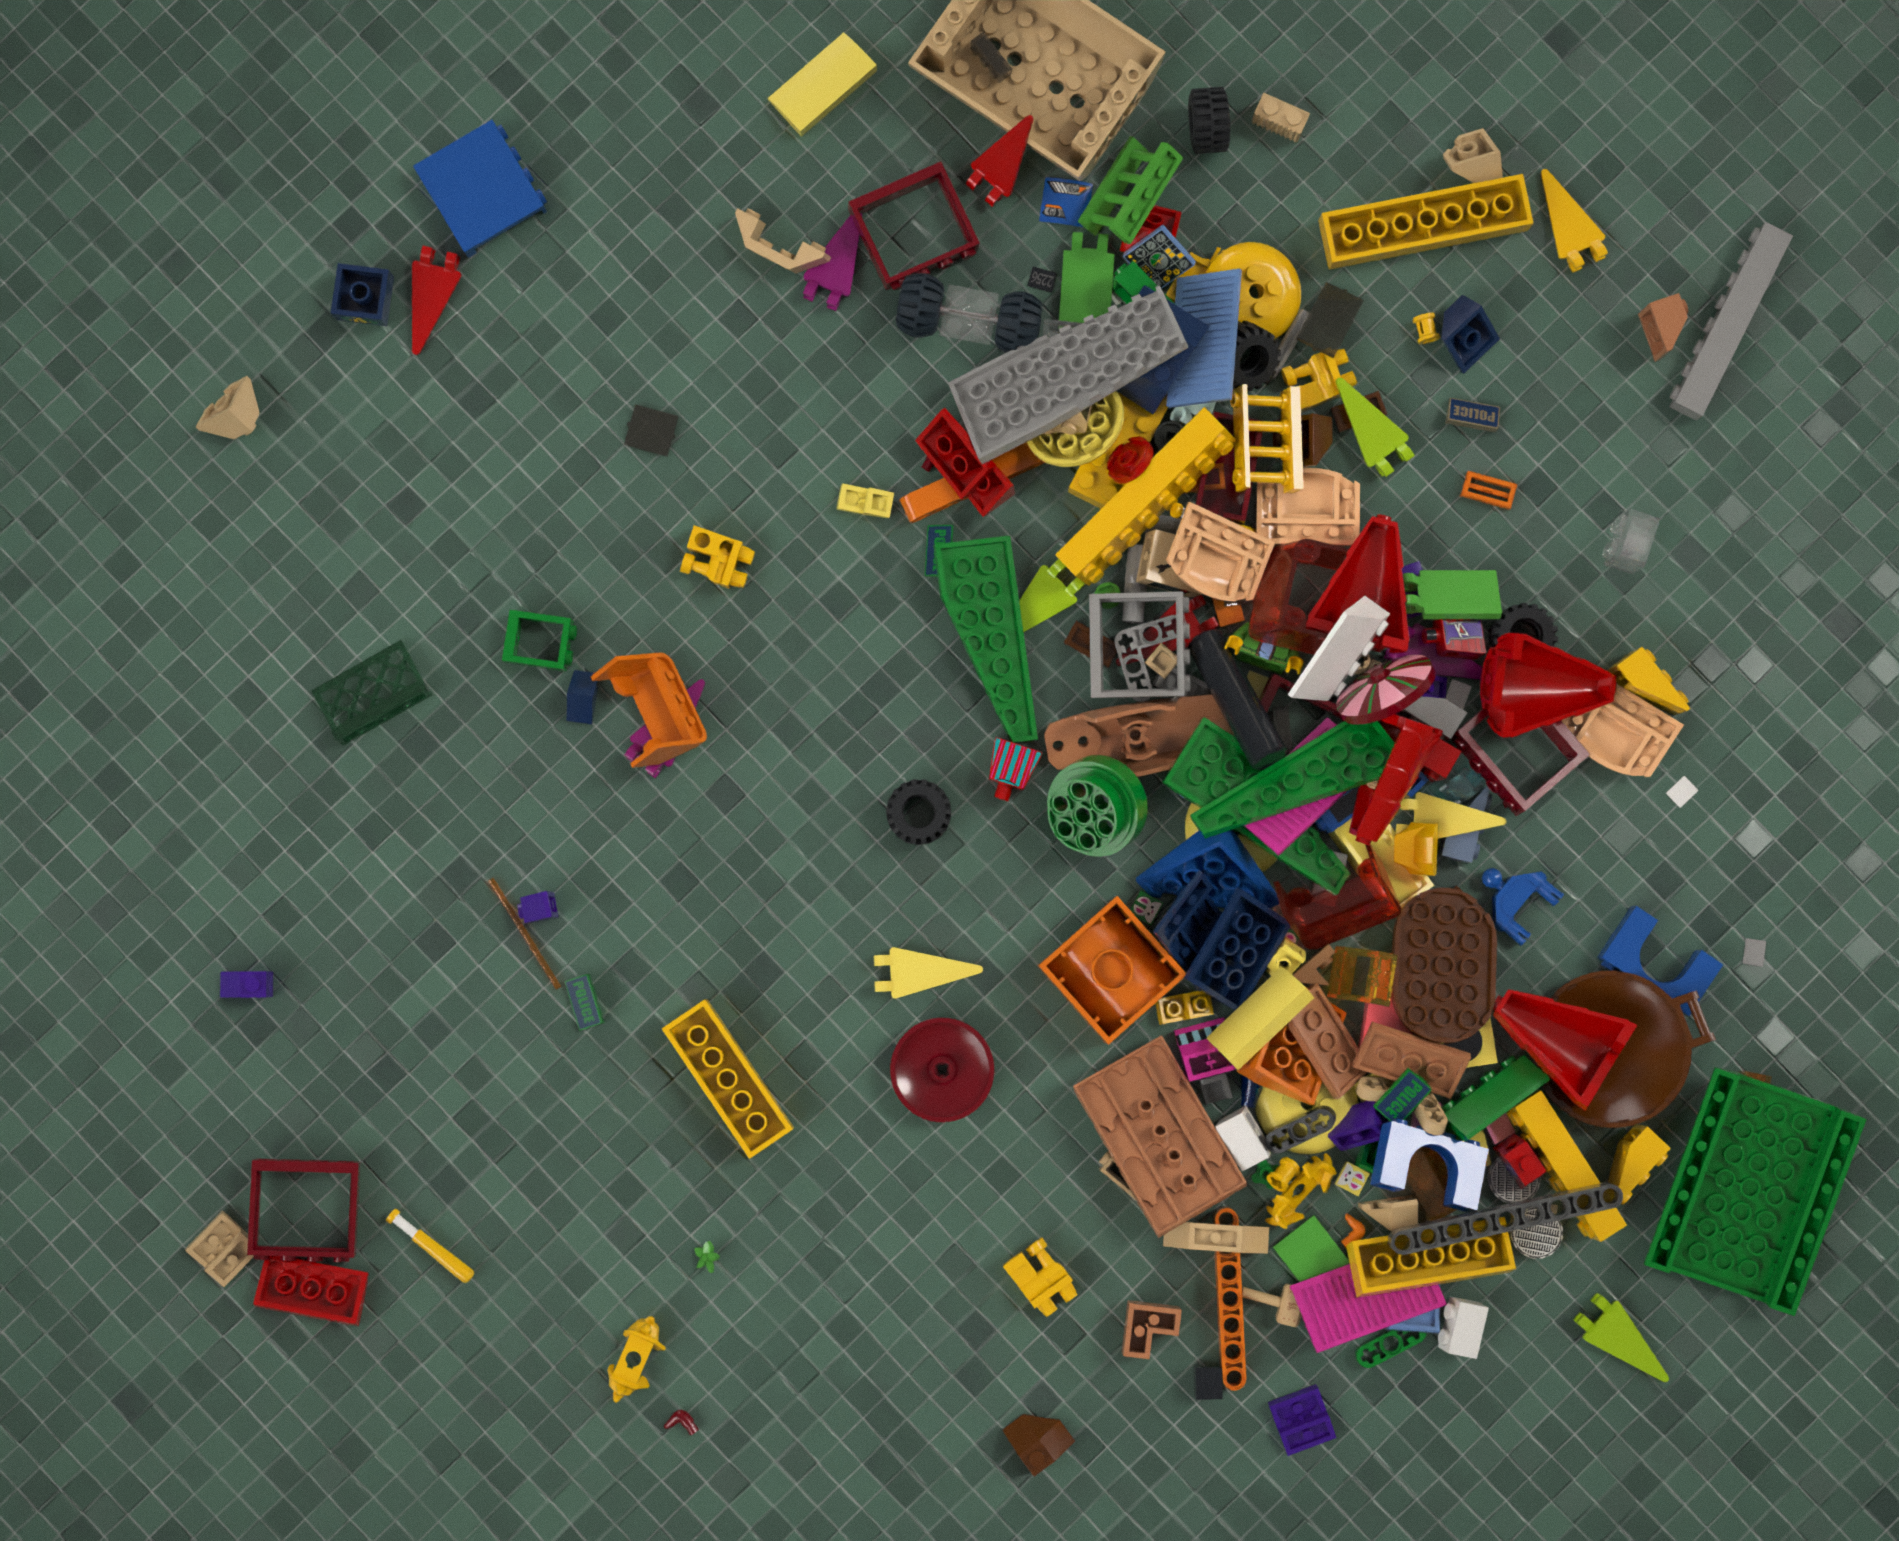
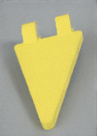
[1396,792,1507,839]
[873,947,983,999]

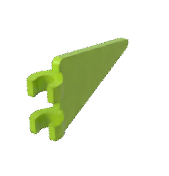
[1335,378,1415,477]
[1019,559,1085,632]
[1573,1293,1669,1382]

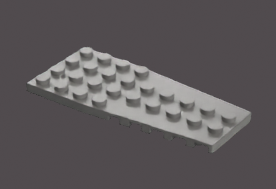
[948,286,1188,464]

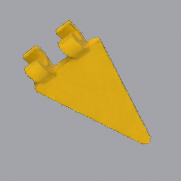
[1541,169,1608,273]

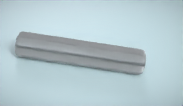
[1270,309,1312,379]

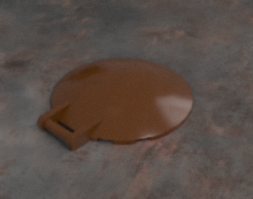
[1532,970,1716,1128]

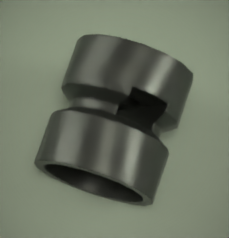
[1152,421,1183,454]

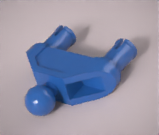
[1482,868,1564,946]

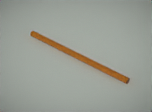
[488,878,562,990]

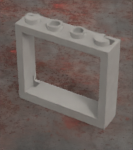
[1089,592,1191,698]

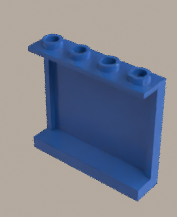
[413,120,547,258]

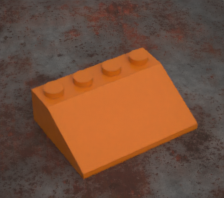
[1237,986,1347,1105]

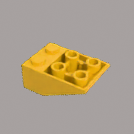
[1606,647,1691,715]
[1605,1124,1671,1205]

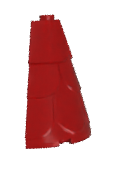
[1305,514,1410,654]
[1480,633,1617,737]
[1349,714,1443,846]
[1493,989,1637,1111]

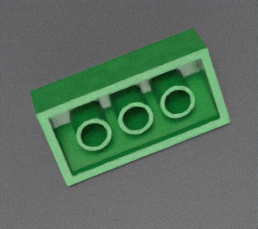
[1441,1055,1550,1141]

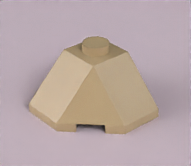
[1443,128,1503,183]
[196,376,260,439]
[1358,1195,1418,1232]

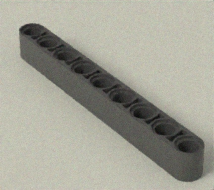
[1388,1182,1623,1255]

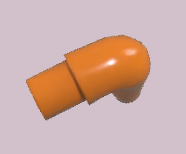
[1341,1213,1366,1249]

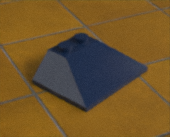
[1116,285,1210,415]
[1153,871,1222,991]

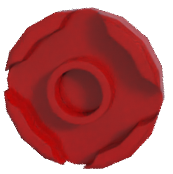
[1107,436,1153,484]

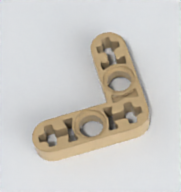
[1356,1077,1448,1135]

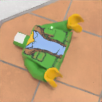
[1224,609,1304,675]

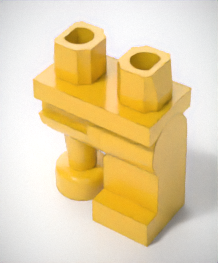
[1281,348,1357,413]
[680,525,755,589]
[1003,1237,1077,1317]

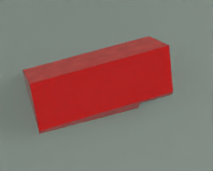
[915,408,1015,517]

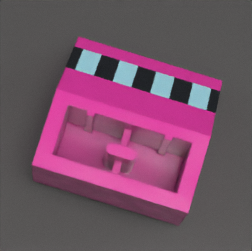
[1174,1017,1236,1082]

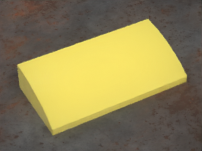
[768,32,877,137]
[1328,818,1434,917]
[1206,966,1314,1070]

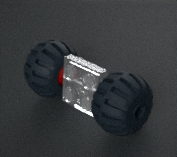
[896,273,1043,353]

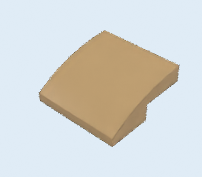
[185,1210,254,1287]

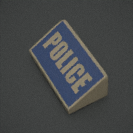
[1445,398,1500,432]

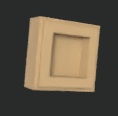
[1145,643,1177,679]

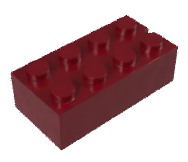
[1195,411,1262,525]

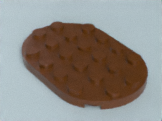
[1391,888,1497,1044]

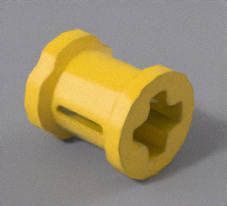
[1412,312,1441,344]
[1267,1157,1300,1192]

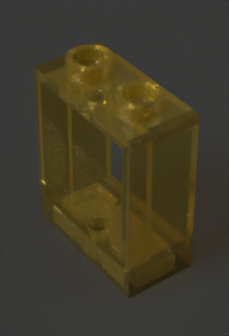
[1327,946,1398,1007]

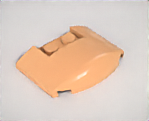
[1256,468,1360,547]
[1166,502,1275,602]
[1562,683,1684,777]

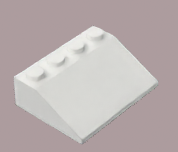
[1288,596,1390,701]

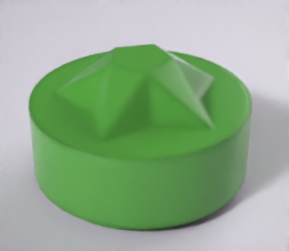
[1095,582,1121,609]

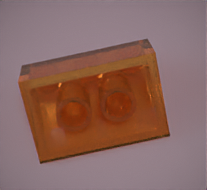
[1406,1147,1456,1221]

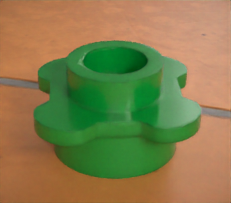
[1252,1160,1279,1189]

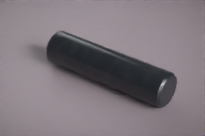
[1187,629,1287,770]

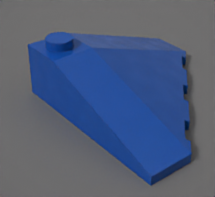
[1136,830,1281,908]

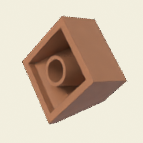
[1638,293,1688,362]

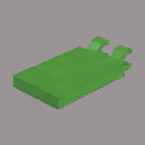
[1058,232,1115,328]
[1403,570,1502,619]
[1272,1215,1350,1282]

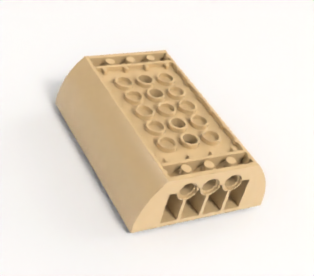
[908,0,1165,181]

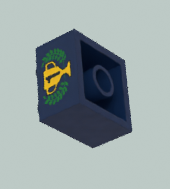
[331,263,394,326]

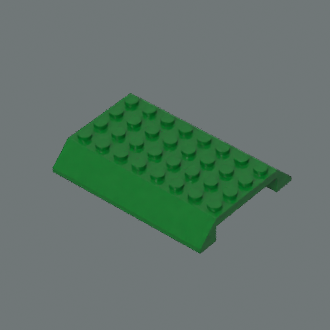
[1644,1067,1867,1316]

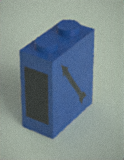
[1313,786,1360,834]

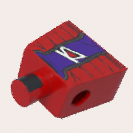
[1422,619,1486,660]
[1493,1133,1547,1189]

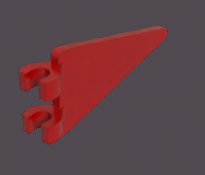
[965,115,1034,207]
[412,245,462,355]
[1116,595,1219,666]

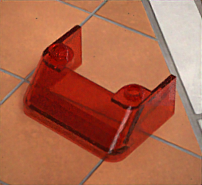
[1248,539,1348,655]
[1273,844,1402,949]

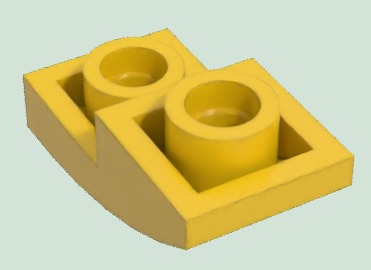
[1155,990,1214,1025]

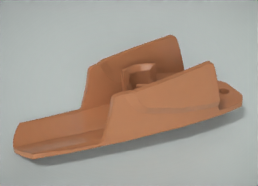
[1044,694,1235,777]

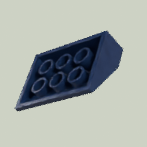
[1184,887,1292,1010]

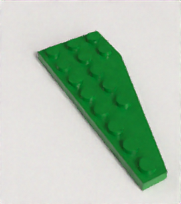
[933,536,1038,743]

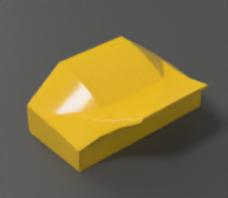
[1394,822,1438,876]

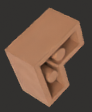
[1122,1300,1182,1359]

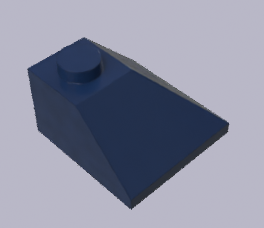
[1441,295,1500,374]

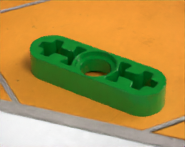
[1355,1330,1426,1368]

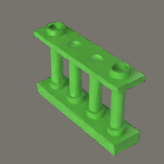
[1078,136,1183,244]

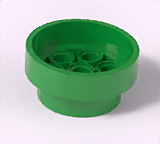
[1047,755,1148,857]

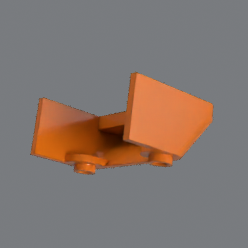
[591,652,707,768]

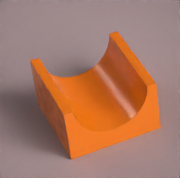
[1037,896,1186,1045]

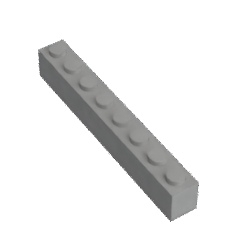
[1669,222,1793,421]

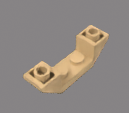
[735,208,831,274]
[1163,1221,1269,1254]

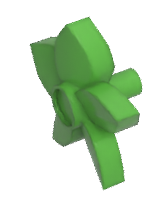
[694,1241,720,1273]

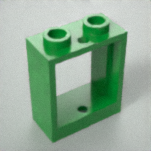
[1112,261,1176,305]
[502,610,577,672]

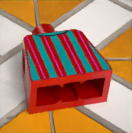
[989,737,1042,802]

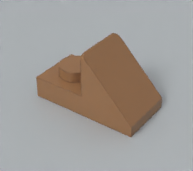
[1292,944,1335,986]

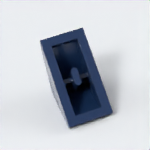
[566,670,599,725]

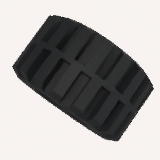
[1188,87,1230,154]
[1233,320,1281,391]
[1488,603,1558,647]
[886,779,951,845]

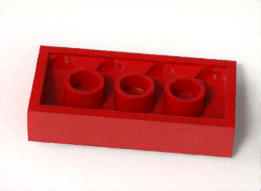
[253,1256,369,1327]

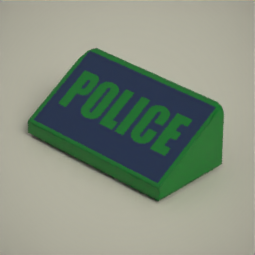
[925,525,953,577]
[564,974,605,1031]
[1373,1068,1432,1121]

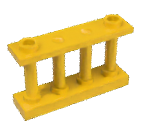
[1230,384,1303,494]

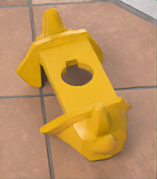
[1265,1153,1337,1229]
[607,1316,666,1403]

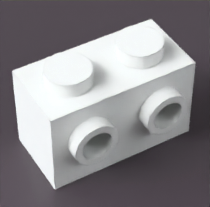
[1215,1106,1271,1171]
[1438,1296,1489,1359]

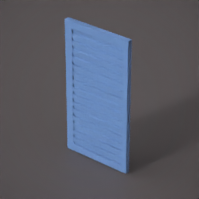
[1166,268,1242,408]

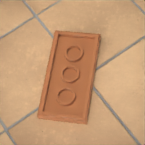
[1286,983,1367,1099]
[1353,1022,1471,1099]

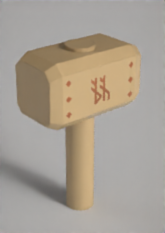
[1242,1283,1301,1328]

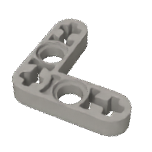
[1114,615,1186,702]

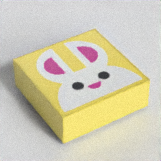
[1334,1161,1370,1196]

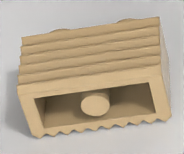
[1252,93,1310,143]

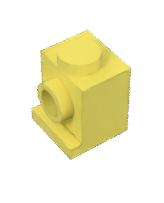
[1267,936,1306,976]

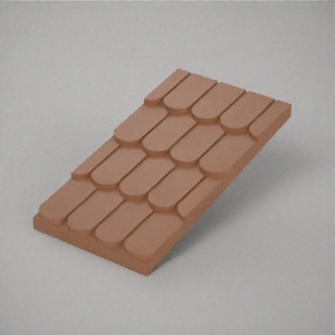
[1073,1035,1247,1238]

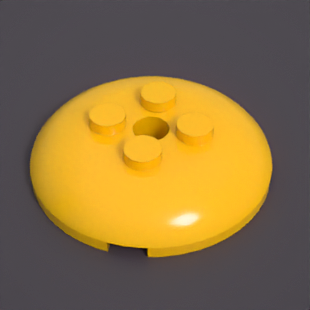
[1205,242,1301,339]

